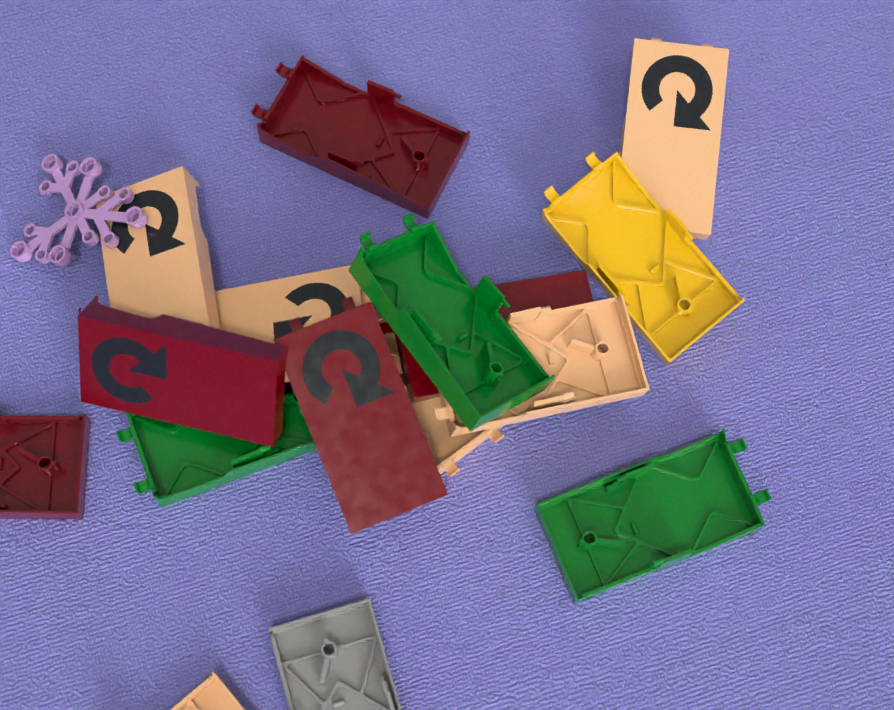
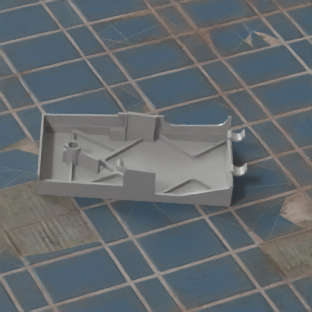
[268,598,402,710]

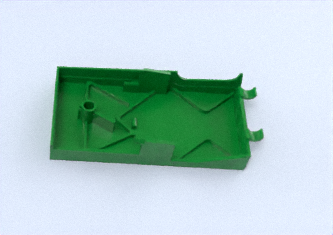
[348,213,555,432]
[116,382,317,508]
[534,429,771,604]

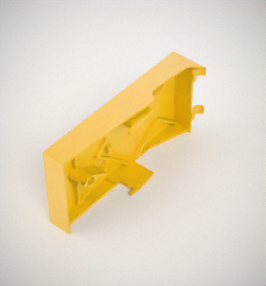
[541,152,745,366]

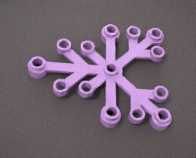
[10,154,147,267]

